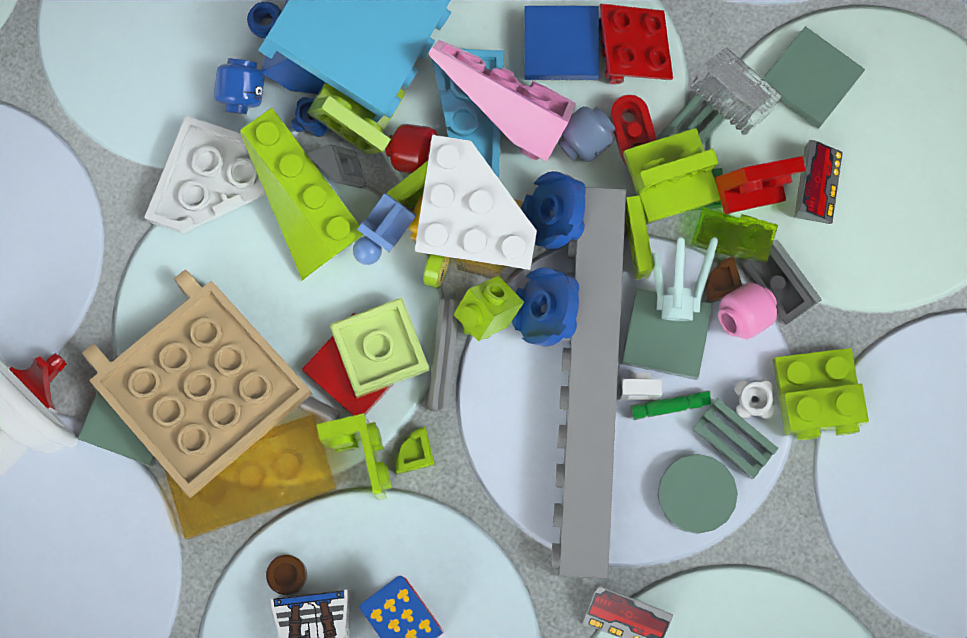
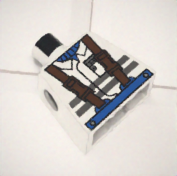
[270,590,351,638]

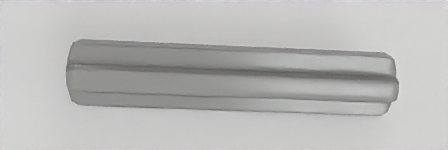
[428,299,460,412]

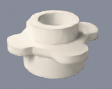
[735,380,775,419]

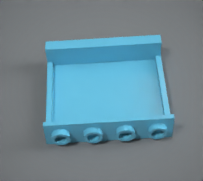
[258,0,451,123]

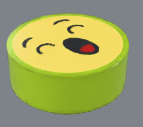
[423,254,449,289]

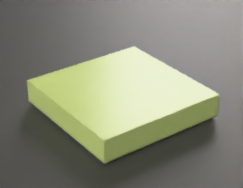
[329,297,430,398]

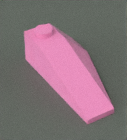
[428,40,576,162]

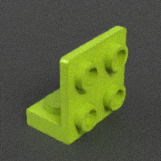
[307,82,405,155]
[316,413,392,500]

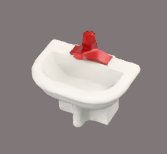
[0,353,78,477]

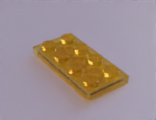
[164,414,337,540]

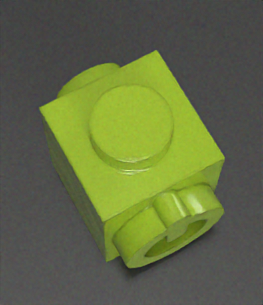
[453,275,524,342]

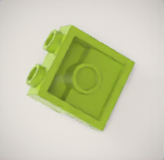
[772,348,869,441]

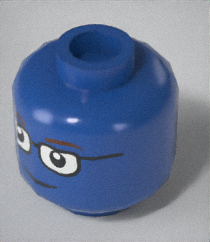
[214,58,265,115]

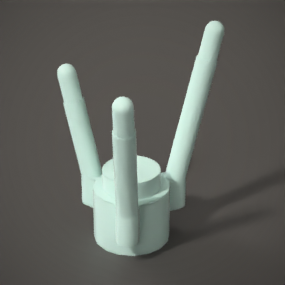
[652,237,718,321]

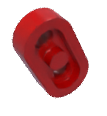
[610,95,657,165]

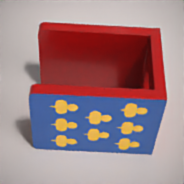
[359,576,445,638]

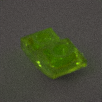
[691,207,778,262]

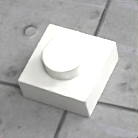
[619,372,662,401]

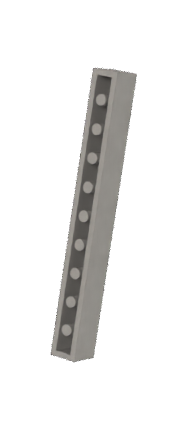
[551,187,626,580]

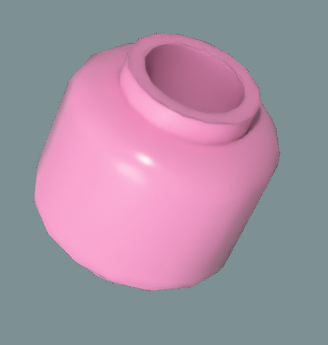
[718,282,777,340]

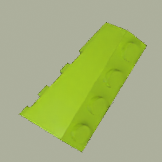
[240,107,364,281]

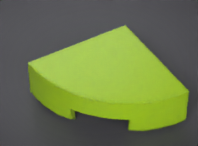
[396,426,435,475]

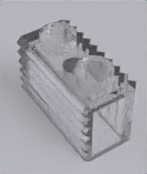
[690,47,783,135]

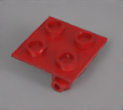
[599,3,673,85]

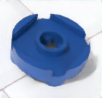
[521,171,586,249]
[512,267,579,347]

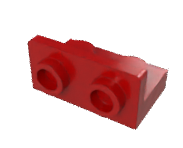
[715,156,806,214]

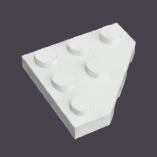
[144,115,266,234]
[415,135,537,270]

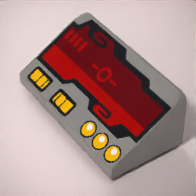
[582,585,673,638]

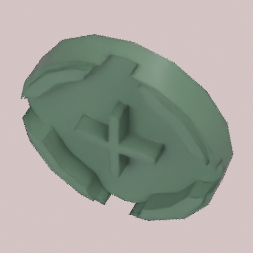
[657,454,738,534]

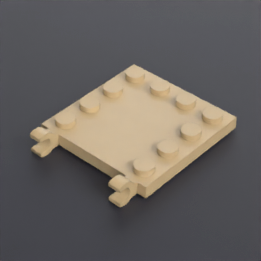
[82,269,312,498]

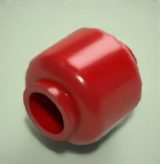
[385,124,438,174]

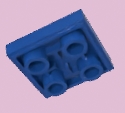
[524,6,599,80]

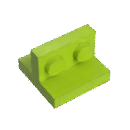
[623,128,720,225]

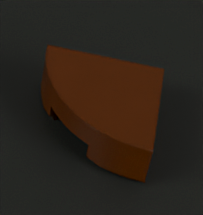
[704,256,742,303]

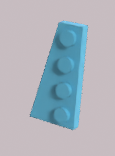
[430,49,504,179]

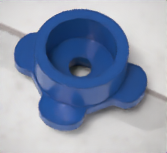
[291,97,327,137]

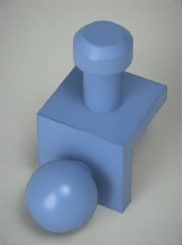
[353,192,417,265]

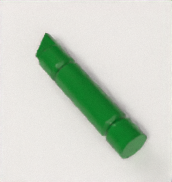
[630,390,711,420]

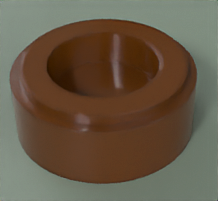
[266,555,307,595]

